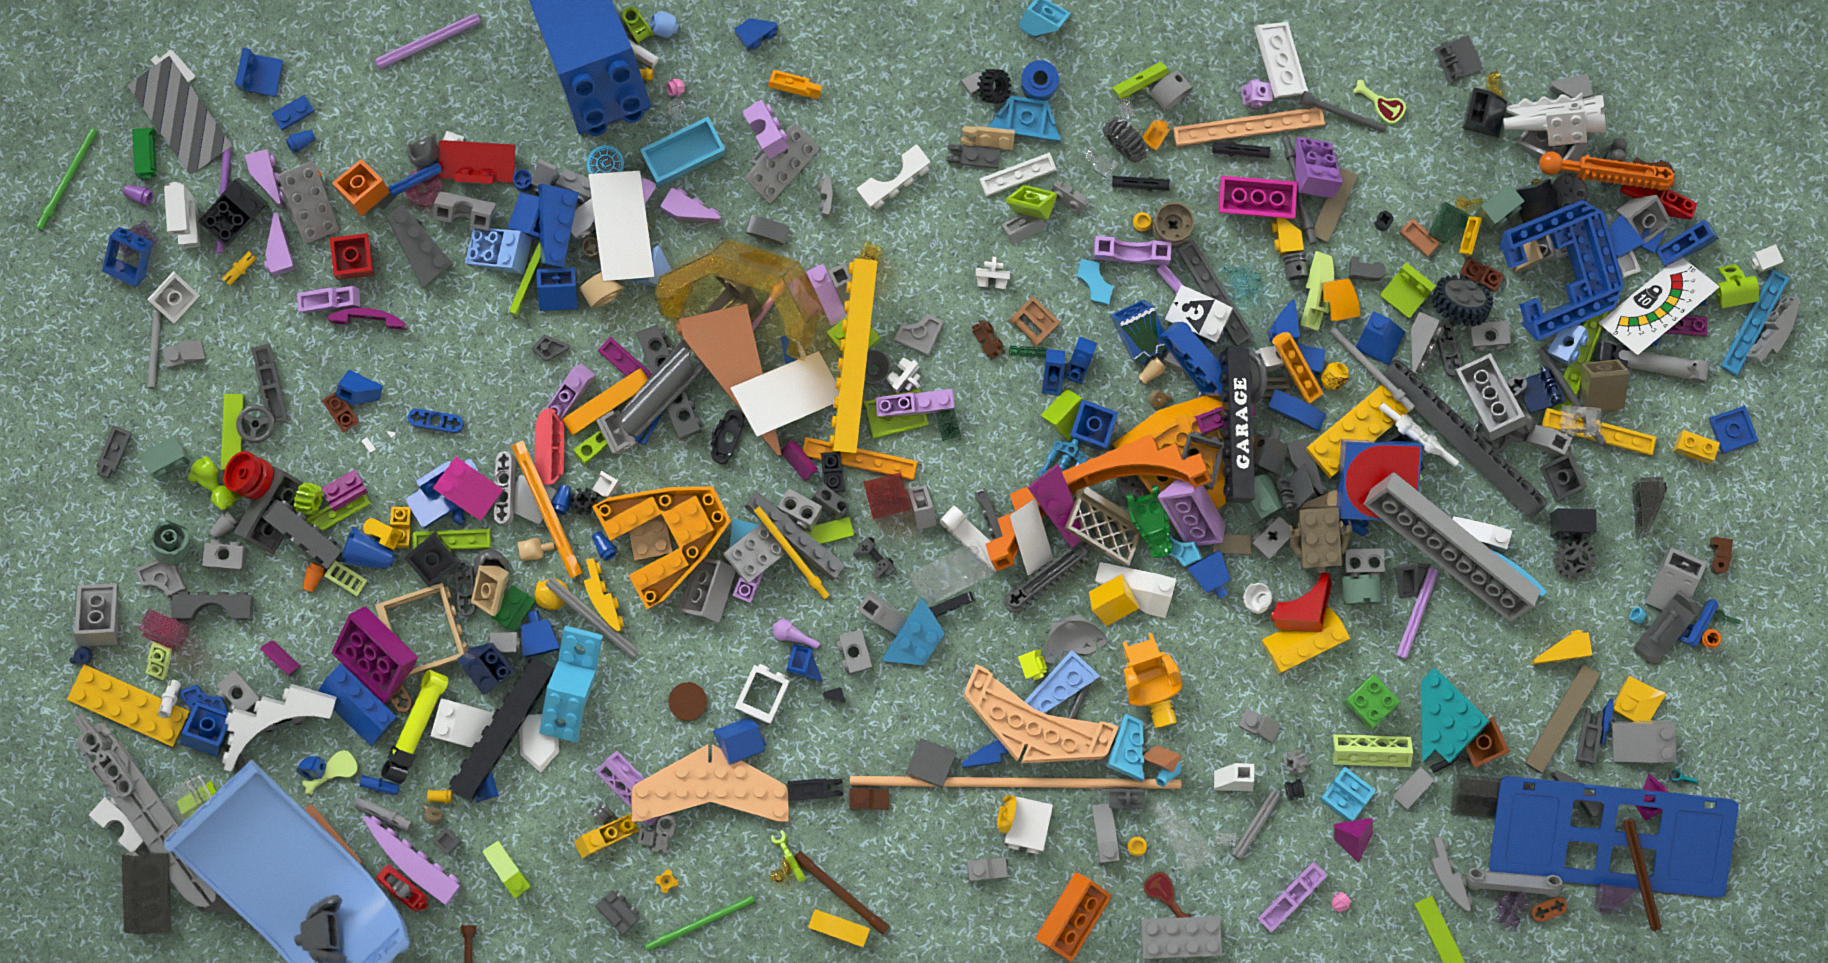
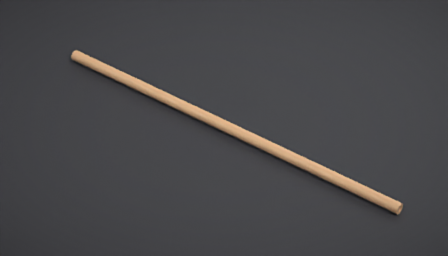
[850,776,1181,789]

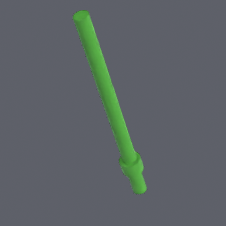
[36,128,98,230]
[645,895,755,951]

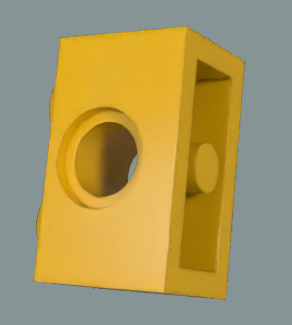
[1673,430,1720,464]

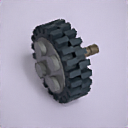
[1431,275,1494,327]

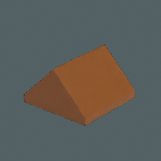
[1465,716,1510,768]

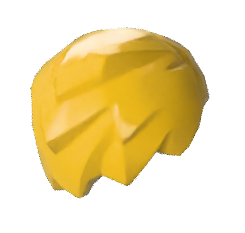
[534,579,569,610]

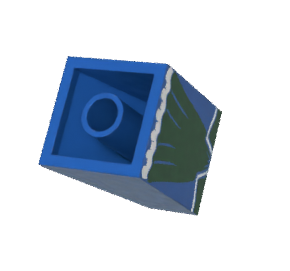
[1110,299,1167,363]

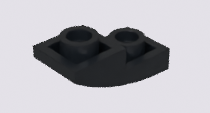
[821,451,845,493]

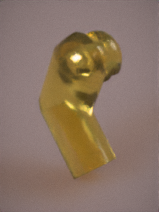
[1486,71,1504,97]
[770,857,791,883]

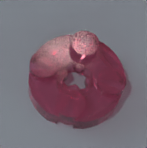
[404,168,443,207]

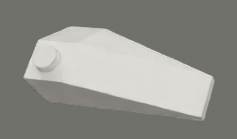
[1095,562,1176,619]

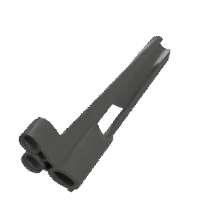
[621,261,763,437]

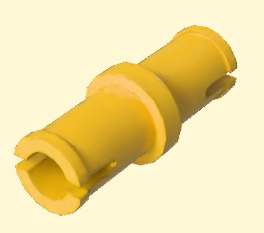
[221,250,257,286]

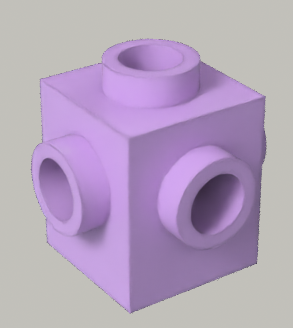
[1241,79,1273,108]

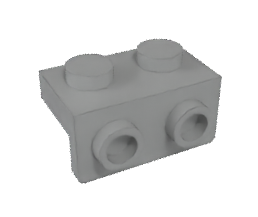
[555,168,592,207]

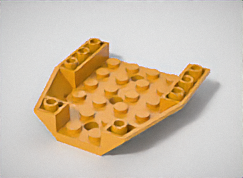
[1112,396,1254,537]

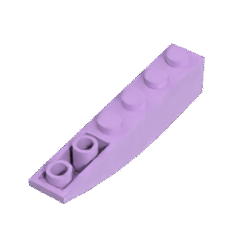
[364,815,462,905]

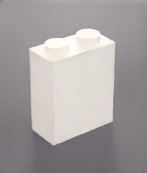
[1004,797,1053,854]

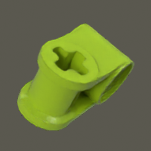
[623,7,654,45]

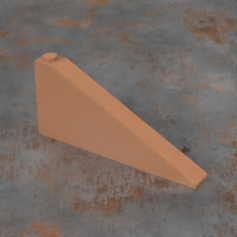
[676,304,781,455]

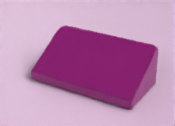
[781,440,818,481]
[260,640,300,676]

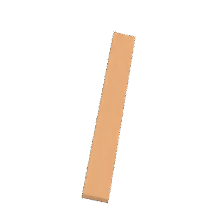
[1173,107,1325,147]

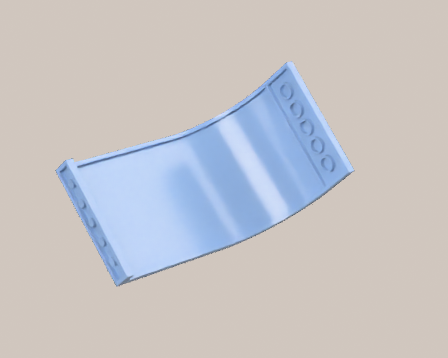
[164,760,410,963]

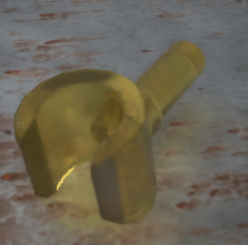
[1454,196,1483,209]

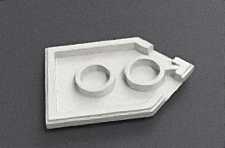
[519,714,559,773]

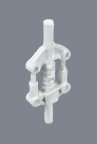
[1379,403,1459,467]

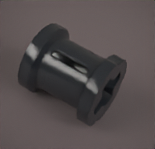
[1374,211,1393,231]

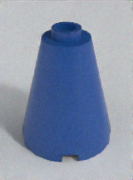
[339,527,396,569]

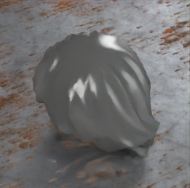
[474,549,509,577]

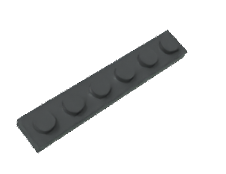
[1177,240,1253,347]
[744,491,845,581]

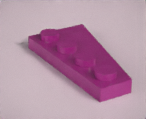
[1027,464,1083,548]

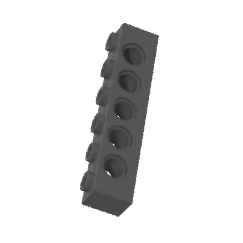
[636,324,703,441]

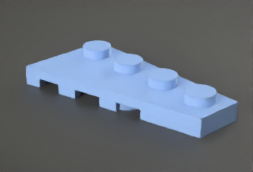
[1024,650,1100,713]

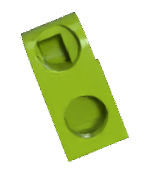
[573,430,609,467]

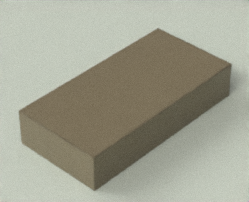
[1212,534,1251,555]

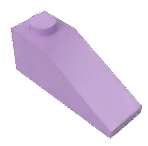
[264,213,296,276]
[806,264,847,327]

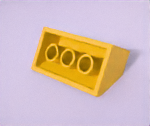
[1261,606,1350,675]

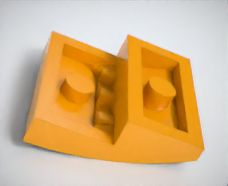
[1323,278,1361,321]

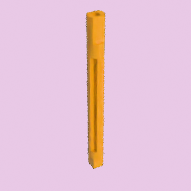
[511,441,582,578]

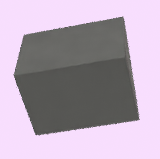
[1540,452,1587,502]

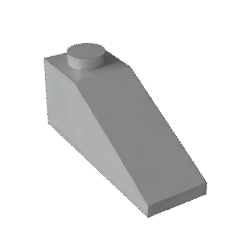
[1092,803,1120,863]

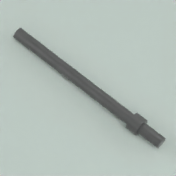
[1537,347,1606,446]

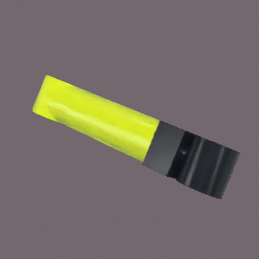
[381,670,448,784]

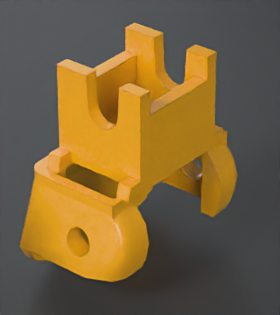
[1122,633,1182,706]

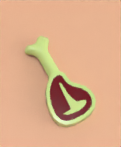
[1353,80,1406,125]

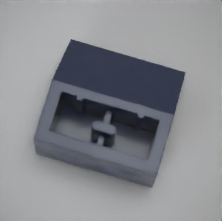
[457,642,515,695]

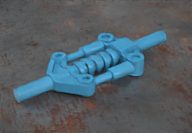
[1038,438,1087,477]

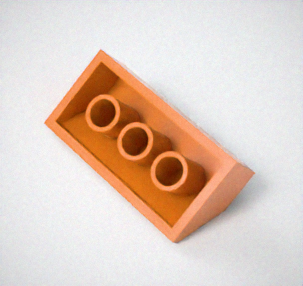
[1035,872,1112,962]

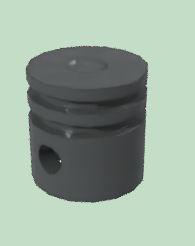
[1283,253,1309,280]

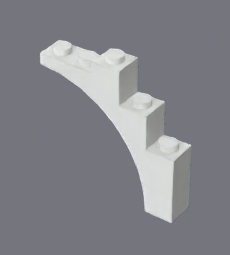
[222,684,337,771]

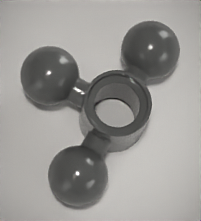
[1601,138,1627,187]

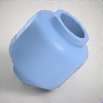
[649,11,679,38]

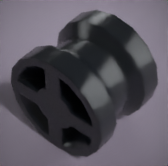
[1284,779,1305,801]

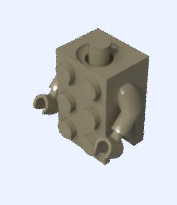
[1289,505,1352,573]

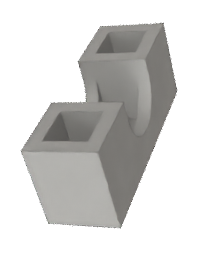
[433,191,496,231]

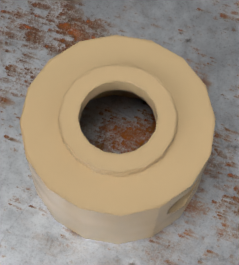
[580,272,624,309]

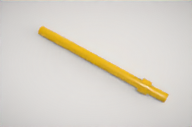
[754,506,830,599]

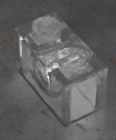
[1560,406,1603,437]

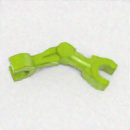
[771,831,806,883]

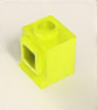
[1018,649,1047,680]

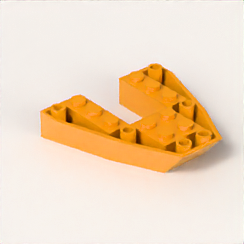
[592,486,731,610]

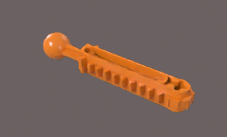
[1539,151,1675,191]

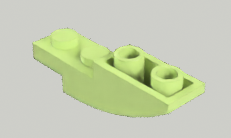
[1300,251,1334,331]

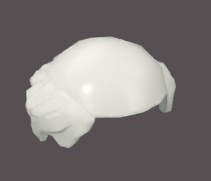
[1243,583,1273,614]

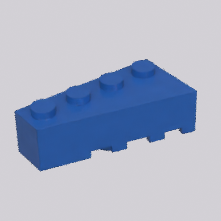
[1159,322,1222,396]

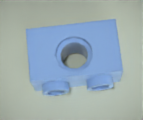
[1547,324,1589,367]

